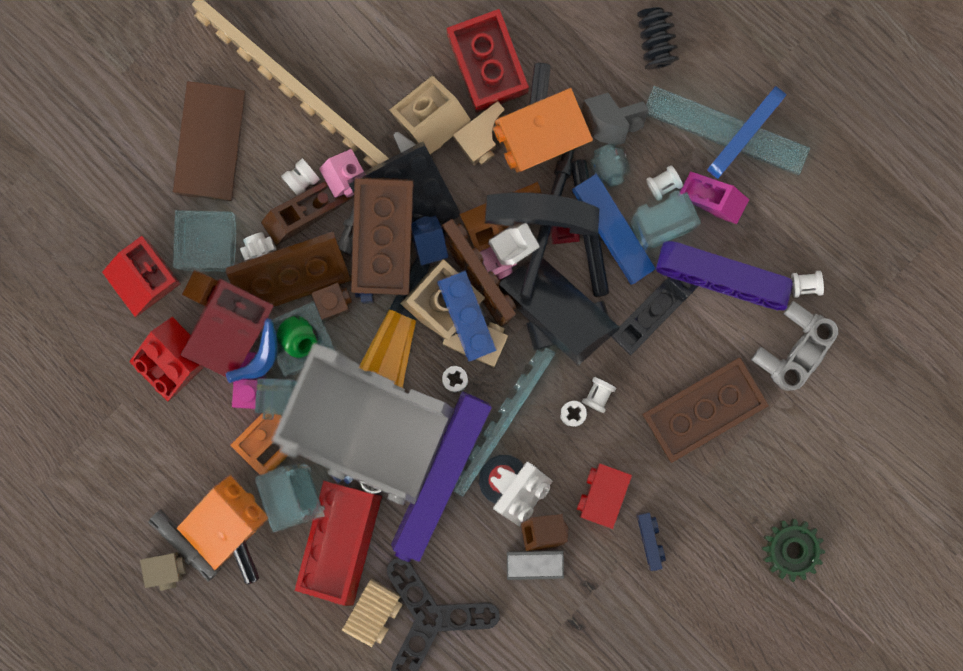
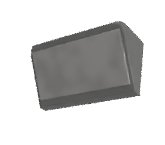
[506,550,564,580]

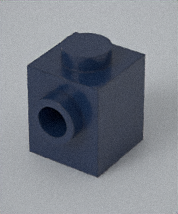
[411,216,448,265]

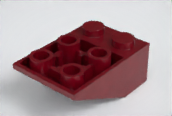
[181,278,273,377]

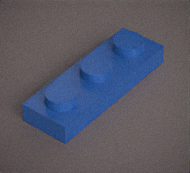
[437,271,497,361]

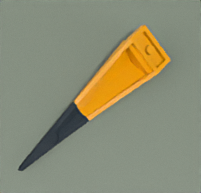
[359,257,430,388]

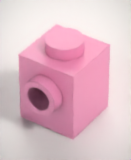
[319,149,364,198]

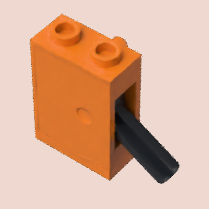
[493,63,593,173]
[177,475,269,584]

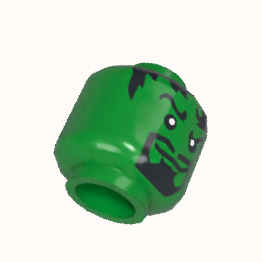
[276,316,319,358]

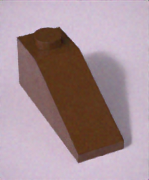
[261,181,352,246]

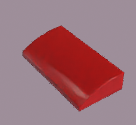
[294,481,382,606]

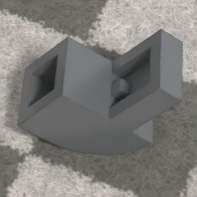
[581,93,649,145]

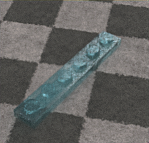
[646,86,810,175]
[454,347,556,497]

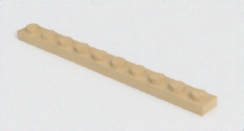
[192,0,389,168]

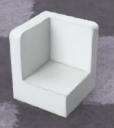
[489,223,540,265]

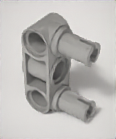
[751,301,838,391]

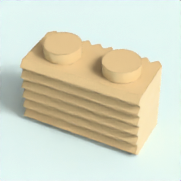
[342,578,402,647]

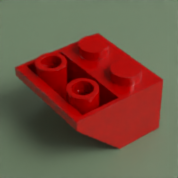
[102,236,181,317]
[129,316,204,402]

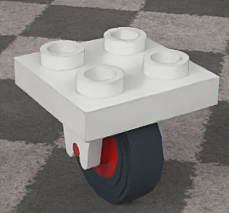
[479,455,553,527]

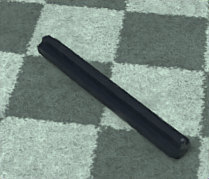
[571,159,609,297]

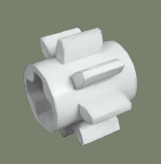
[240,232,277,261]

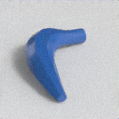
[226,319,278,383]

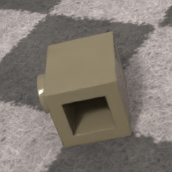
[140,552,186,591]

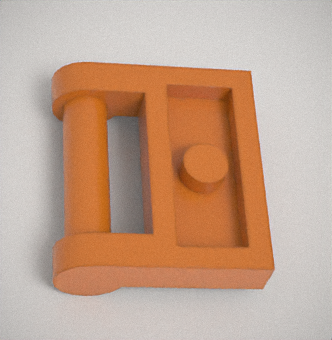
[230,405,289,481]

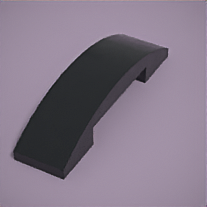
[485,193,600,236]
[611,277,699,356]

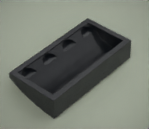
[499,258,620,366]

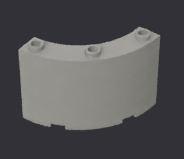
[272,344,455,505]

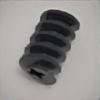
[637,7,679,70]

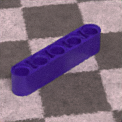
[656,241,793,311]

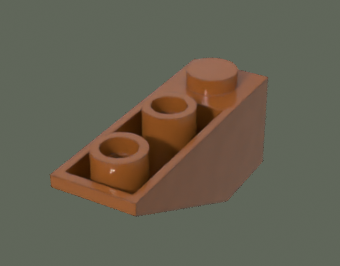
[460,182,542,251]

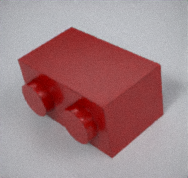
[576,463,632,529]

